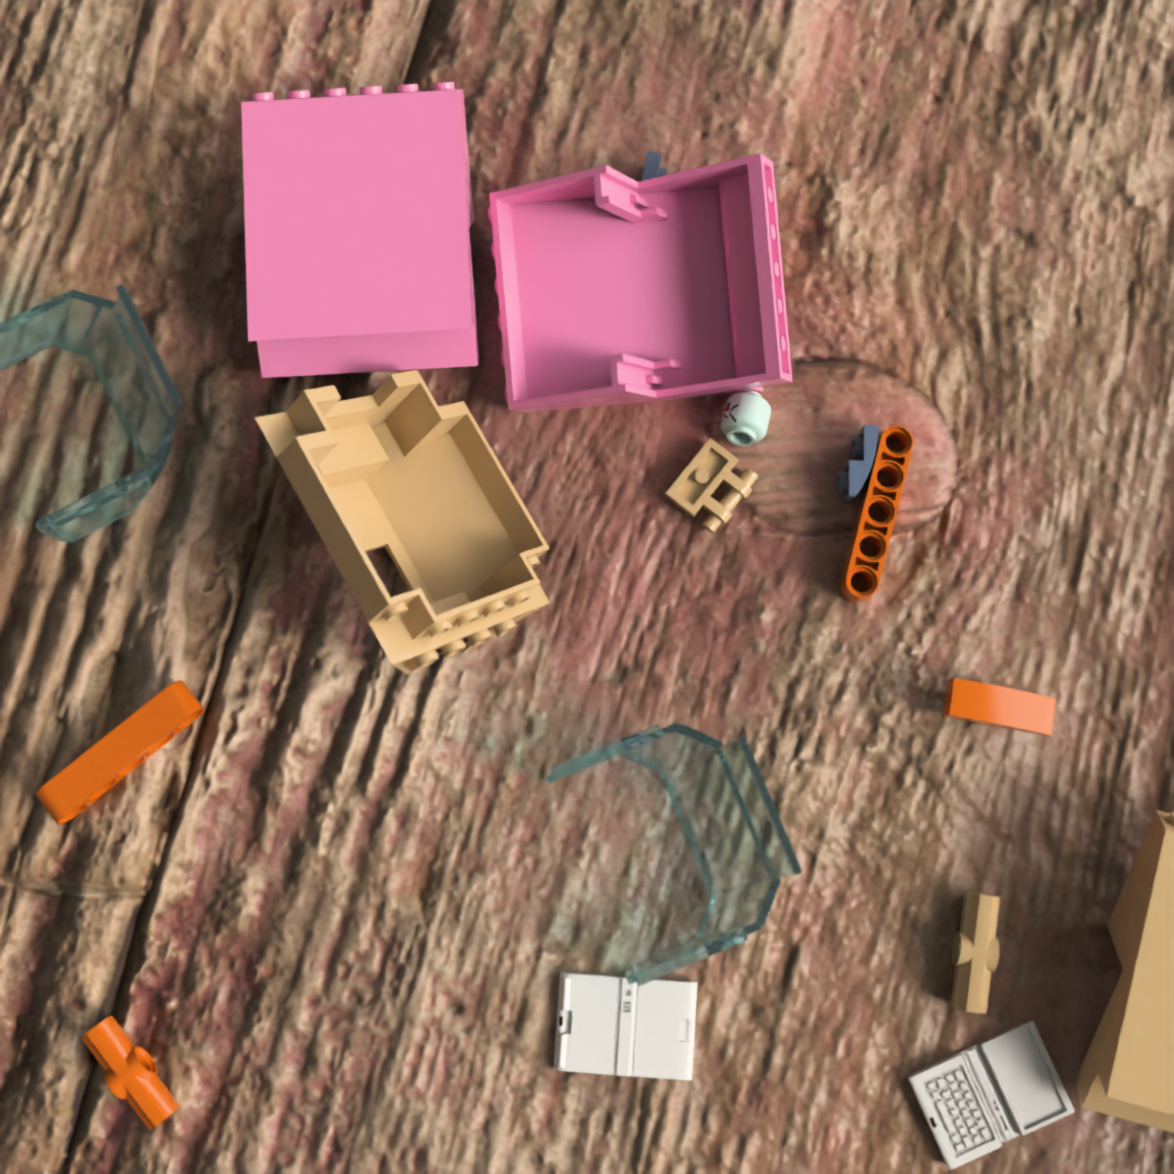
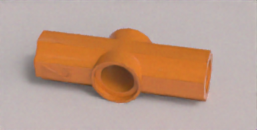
[81,1015,180,1131]

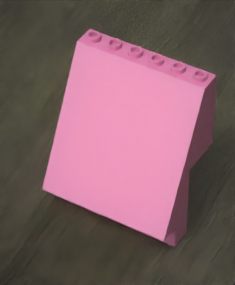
[241,82,480,378]
[488,153,793,413]

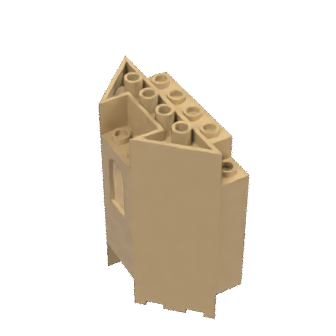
[255,370,550,675]

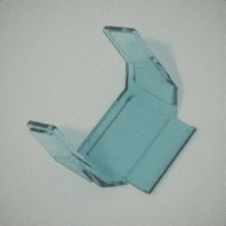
[0,284,184,543]
[545,723,802,986]

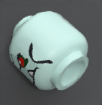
[720,390,771,447]

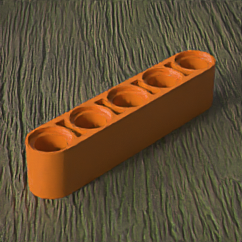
[840,425,914,603]
[35,680,205,825]

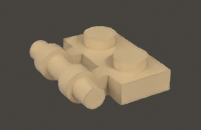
[665,438,758,533]

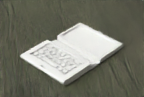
[553,972,697,1080]
[908,1020,1075,1170]

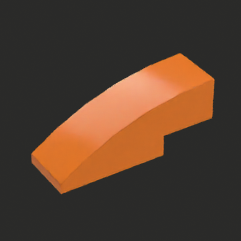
[942,678,1056,736]

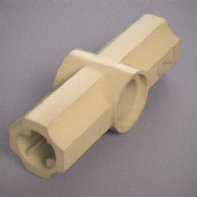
[951,891,1000,1014]

